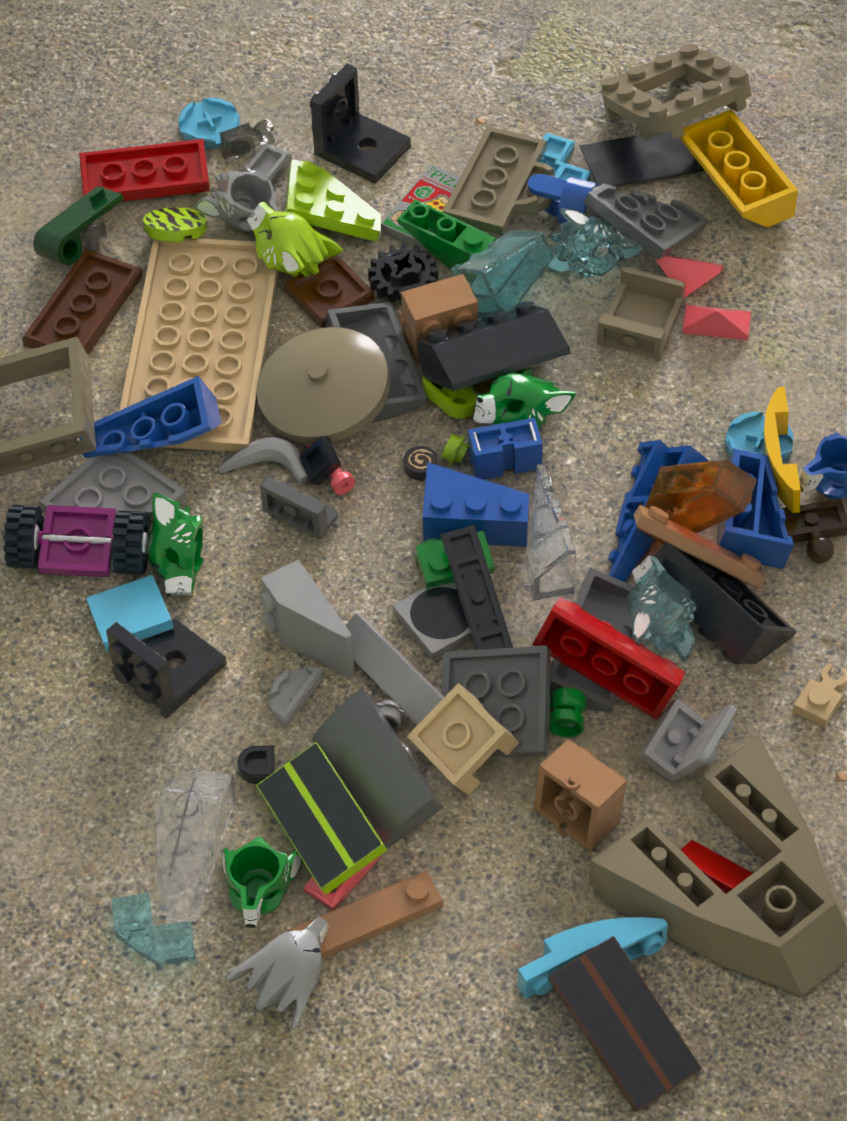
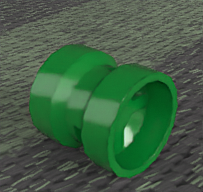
[549,687,586,738]

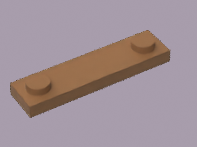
[634,505,766,589]
[288,870,443,959]

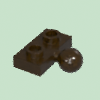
[780,499,847,564]

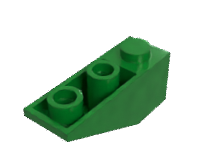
[397,199,496,284]

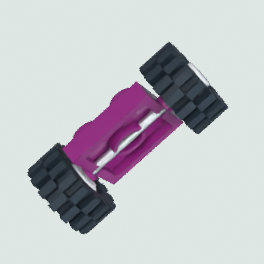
[3,505,150,578]

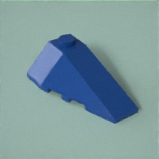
[80,376,221,458]

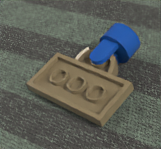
[442,126,599,236]

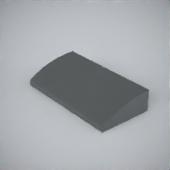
[325,302,428,423]
[550,567,655,712]
[312,688,443,849]

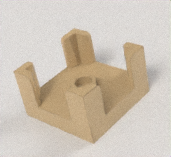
[407,683,520,795]

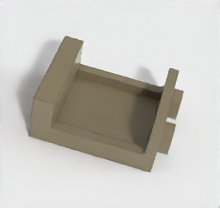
[597,267,685,361]

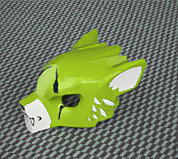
[247,202,343,277]

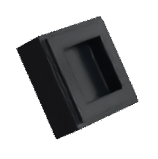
[299,436,341,485]

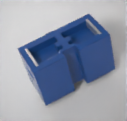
[468,418,543,480]

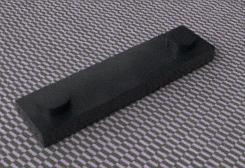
[441,525,513,650]

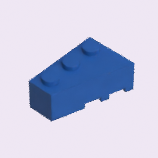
[716,448,794,569]
[422,462,529,547]

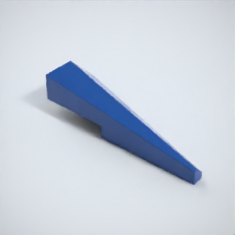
[608,440,709,582]

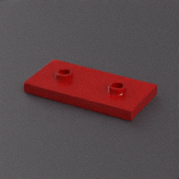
[79,139,210,202]

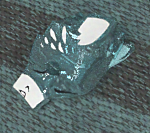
[541,208,641,278]
[627,555,697,662]

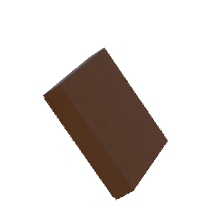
[284,255,375,328]

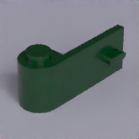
[33,186,124,265]

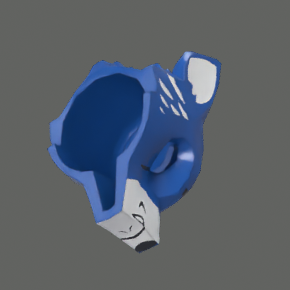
[799,432,847,499]

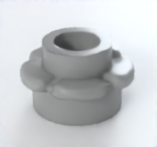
[376,700,406,732]

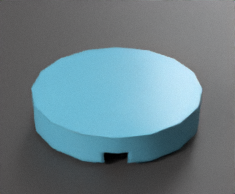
[178,97,241,149]
[725,411,793,464]

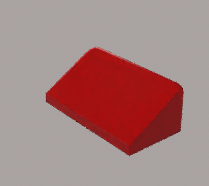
[681,840,753,894]

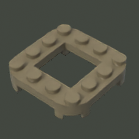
[601,44,752,140]

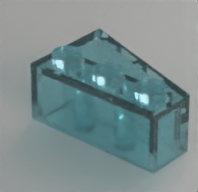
[451,230,554,319]

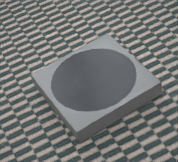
[393,583,472,661]

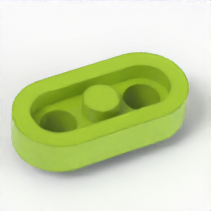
[422,376,477,419]

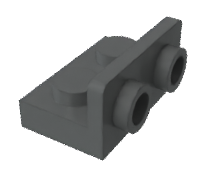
[260,476,338,539]

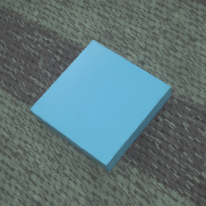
[86,574,174,652]

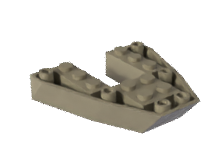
[589,735,847,996]

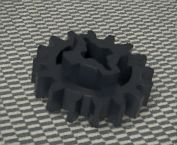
[368,243,439,306]

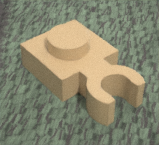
[793,663,847,728]

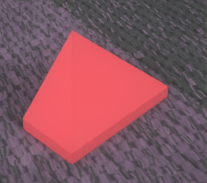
[657,255,724,298]
[682,305,751,340]

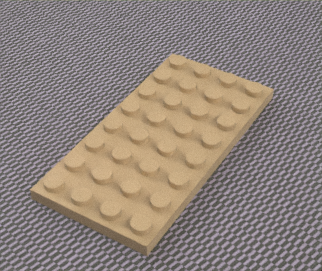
[119,238,279,452]

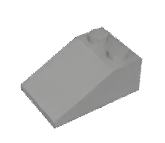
[259,560,355,679]

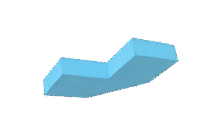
[540,132,591,181]

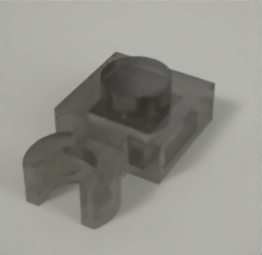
[220,120,275,163]

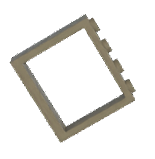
[0,337,96,476]

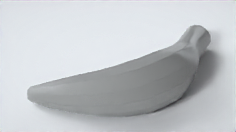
[218,437,309,485]

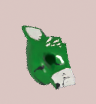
[473,368,576,430]
[147,493,204,596]
[221,837,303,928]

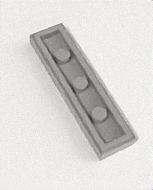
[345,613,444,725]

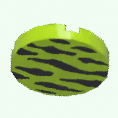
[143,207,207,242]

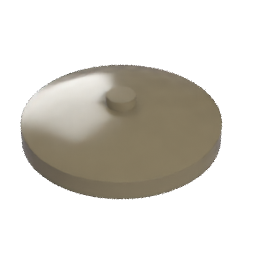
[257,327,391,445]

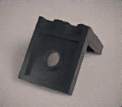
[310,63,411,184]
[106,618,227,719]

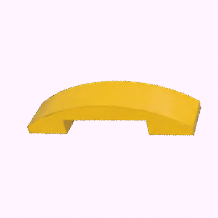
[764,386,801,513]

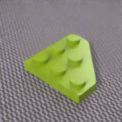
[285,160,381,242]

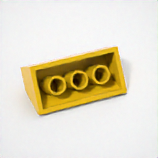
[679,109,798,228]

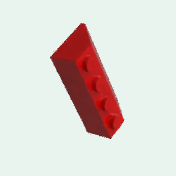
[532,597,685,720]

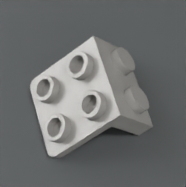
[638,698,737,784]

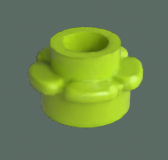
[441,433,468,466]

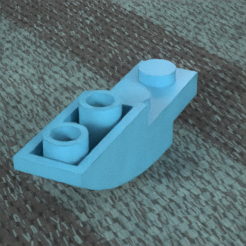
[518,917,668,999]

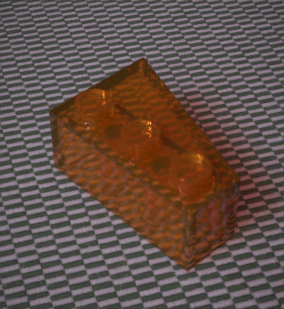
[637,460,757,545]

